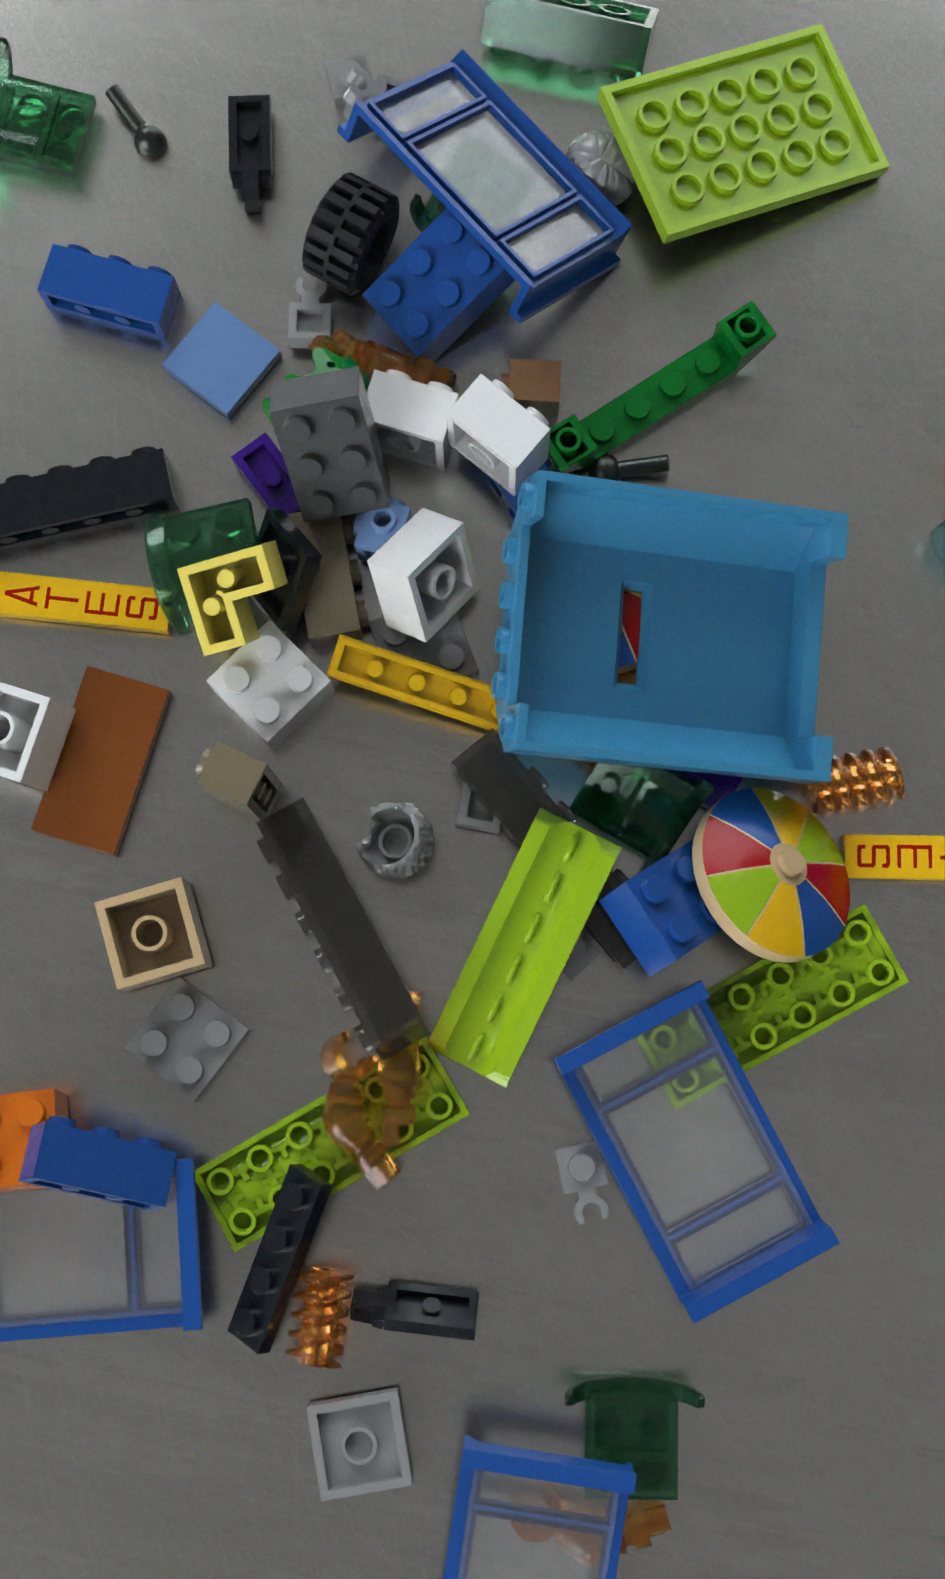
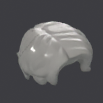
[565,130,635,206]
[356,802,435,880]

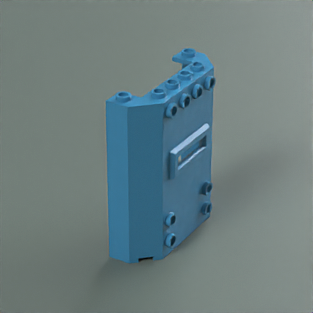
[491,470,849,784]

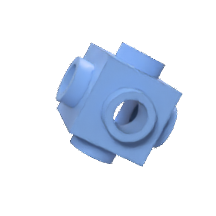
[353,497,413,562]

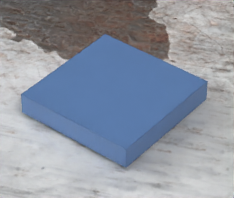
[162,301,282,419]

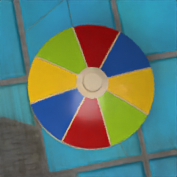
[692,788,850,963]

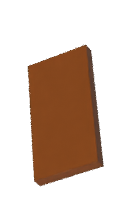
[31,666,172,857]

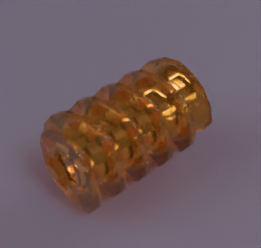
[805,746,905,814]
[285,1265,355,1369]

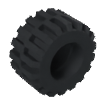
[302,172,400,296]

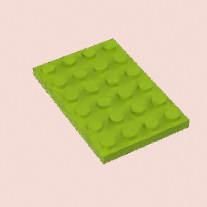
[597,24,890,244]

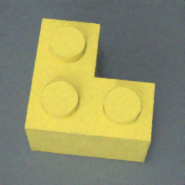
[177,540,288,656]

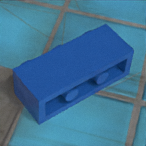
[37,244,181,340]
[19,1116,177,1211]

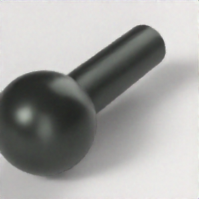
[105,84,167,158]
[589,454,670,481]

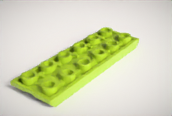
[428,807,623,1087]
[636,904,909,1110]
[195,1036,470,1252]

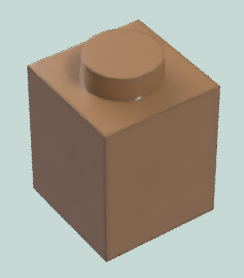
[500,358,562,417]

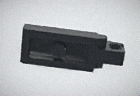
[228,95,273,212]
[350,1281,479,1341]

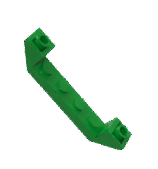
[548,300,777,473]

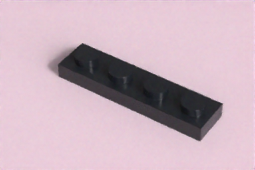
[227,1164,333,1354]

